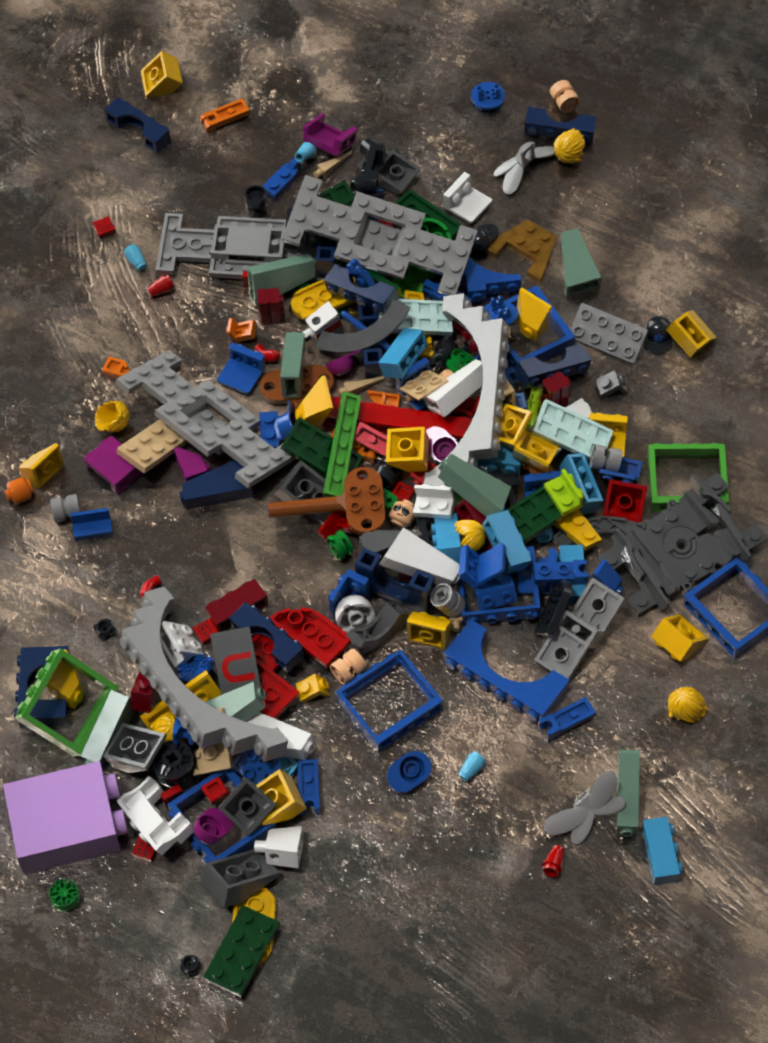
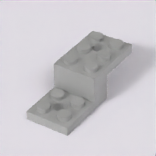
[534,578,626,680]

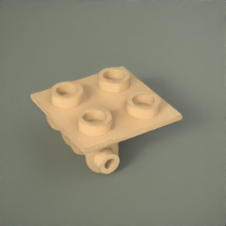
[399,370,449,402]

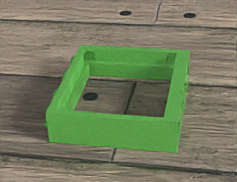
[647,443,729,513]
[15,648,119,757]

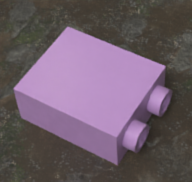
[3,761,128,874]

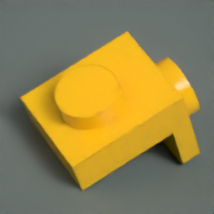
[296,674,330,703]

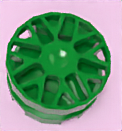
[446,349,475,373]
[326,530,354,561]
[49,879,80,912]

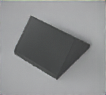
[218,777,276,835]

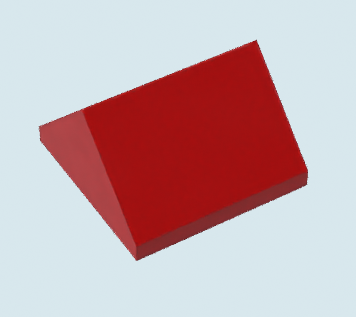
[603,479,648,523]

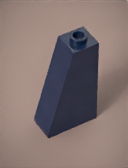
[179,460,253,510]

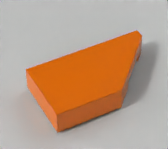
[102,356,130,378]
[367,390,401,407]

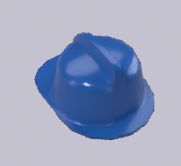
[274,400,295,440]
[387,751,432,792]

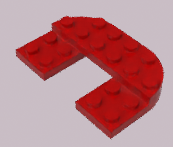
[252,607,351,719]

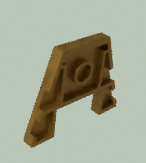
[483,219,557,283]

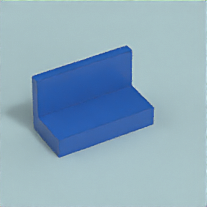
[70,508,113,541]

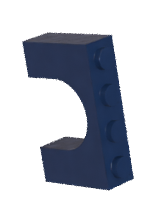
[355,548,435,613]
[14,646,71,728]

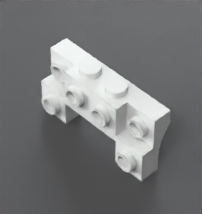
[116,776,194,855]

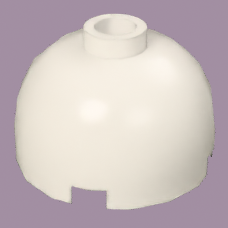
[335,595,375,633]

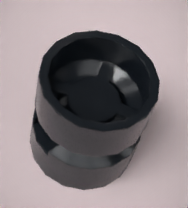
[244,185,269,218]
[375,454,404,490]

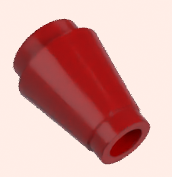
[147,275,175,297]
[542,845,565,877]

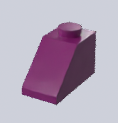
[174,447,210,482]

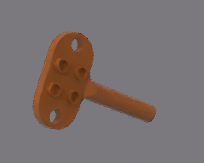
[260,365,334,422]
[268,467,386,535]

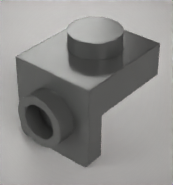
[596,370,627,398]

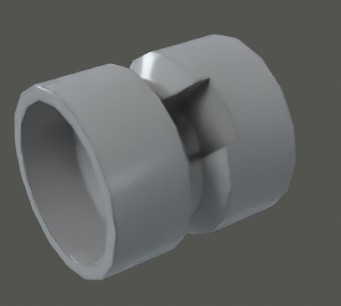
[589,444,623,472]
[50,493,81,523]
[430,583,465,617]

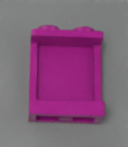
[302,113,358,157]
[84,436,143,494]

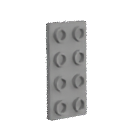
[570,303,648,364]

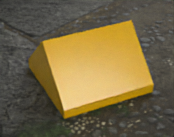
[499,404,533,450]
[512,430,559,473]

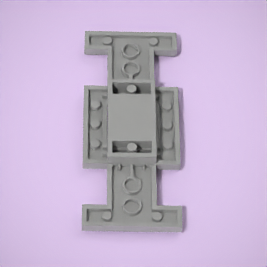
[282,175,478,295]
[156,213,338,282]
[115,350,296,488]

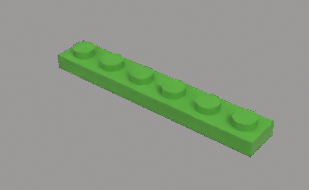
[323,391,361,497]

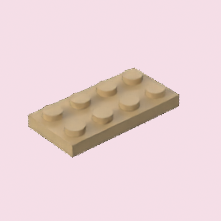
[117,419,189,473]

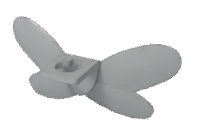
[494,142,555,195]
[544,771,625,844]

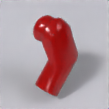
[254,344,280,362]
[140,575,162,597]

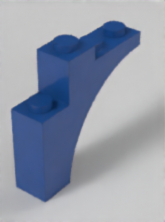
[454,240,521,302]

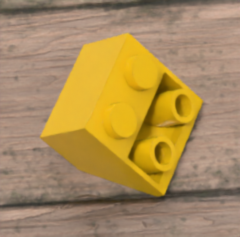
[666,310,717,358]

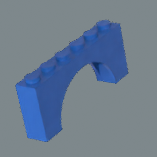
[443,619,570,722]

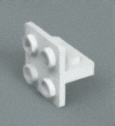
[413,484,458,519]
[160,621,204,668]

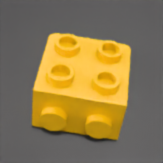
[589,413,628,458]

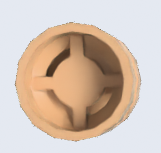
[550,80,580,113]
[330,649,367,685]

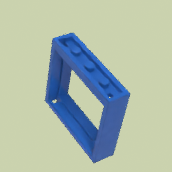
[505,285,575,368]
[458,546,541,625]
[682,557,768,659]
[336,649,443,753]
[167,769,276,864]

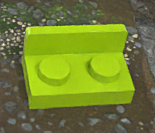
[544,469,585,516]

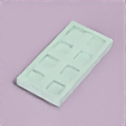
[378,299,453,336]
[531,399,614,460]

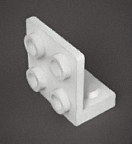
[443,172,492,224]

